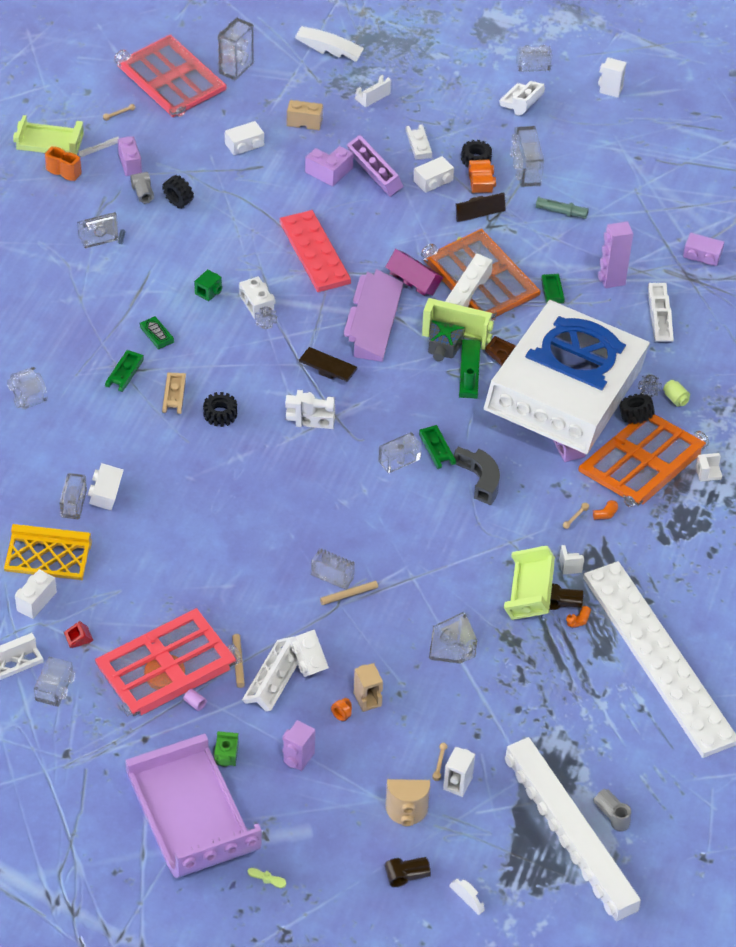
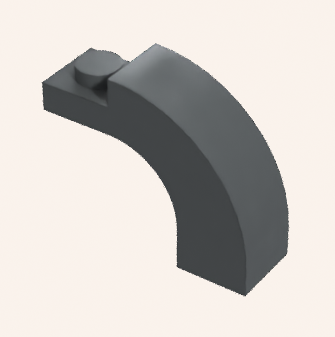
[454,446,500,505]

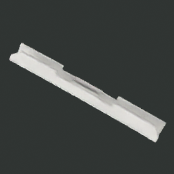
[79,136,119,157]

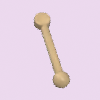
[103,104,135,120]
[563,503,589,529]
[433,743,447,781]

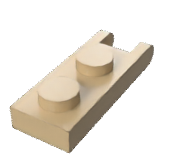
[162,372,186,414]

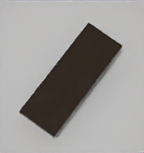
[455,192,506,222]
[299,347,357,382]

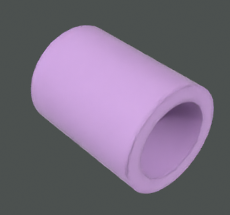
[183,689,207,711]

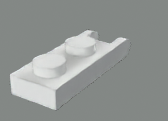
[406,124,432,160]

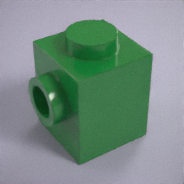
[194,269,223,302]

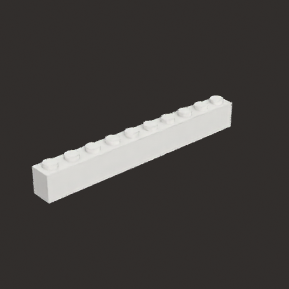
[505,737,641,922]

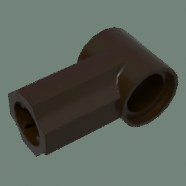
[549,583,583,610]
[384,857,431,887]

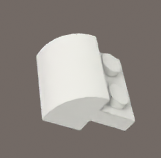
[499,81,545,115]

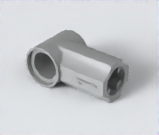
[130,172,154,204]
[594,789,631,831]

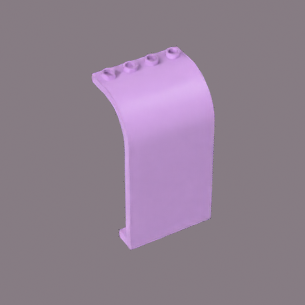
[125,734,262,878]

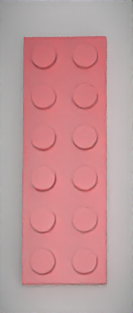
[280,210,351,292]

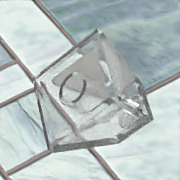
[77,212,118,249]
[429,612,477,663]

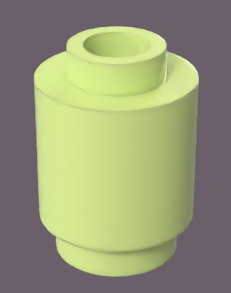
[663,380,690,407]

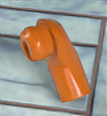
[593,500,618,520]
[566,606,591,628]

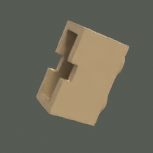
[287,100,323,130]
[354,663,383,712]

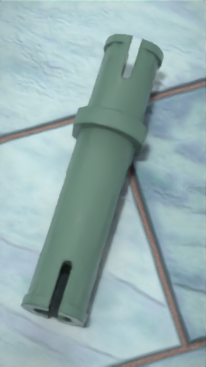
[536,197,589,219]

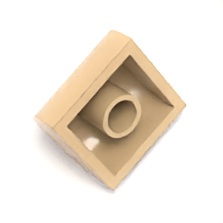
[386,779,430,826]

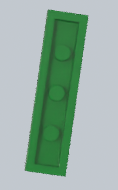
[459,339,481,399]

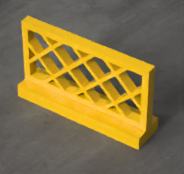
[4,524,92,580]

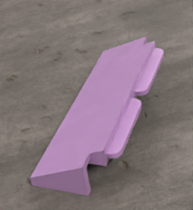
[344,269,403,362]

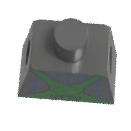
[428,320,465,361]

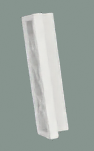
[0,633,44,680]
[242,637,298,712]

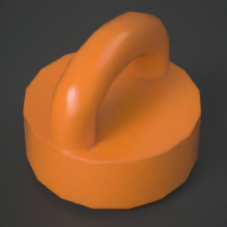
[331,698,352,721]

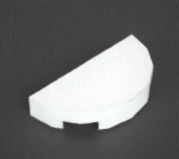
[449,878,484,915]

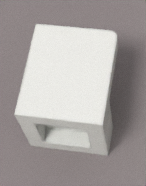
[696,453,722,482]
[559,545,584,575]

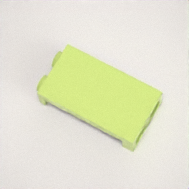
[13,115,84,155]
[422,298,494,350]
[504,546,555,620]

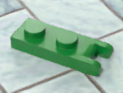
[105,350,144,392]
[419,425,456,469]

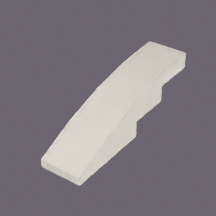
[295,26,364,62]
[648,283,674,342]

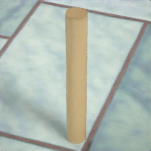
[320,580,378,605]
[232,634,245,688]

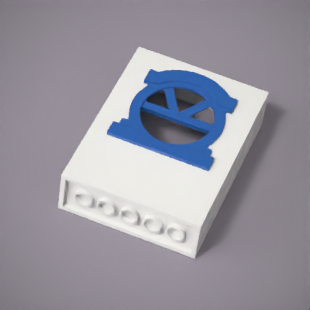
[484,300,650,454]

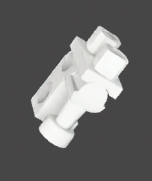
[285,390,335,429]

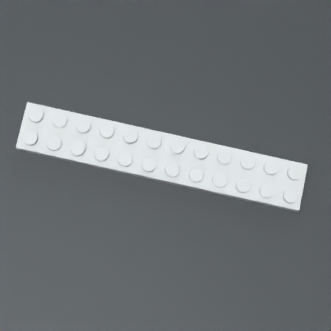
[583,561,736,758]

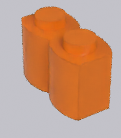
[45,146,82,181]
[468,160,496,193]

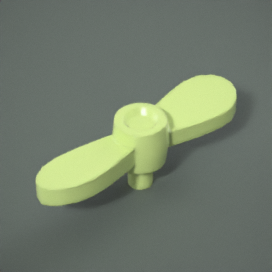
[248,868,286,888]

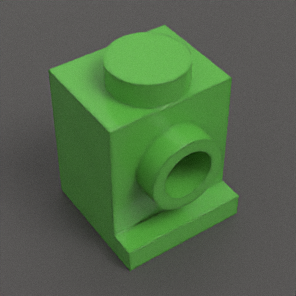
[214,731,239,766]

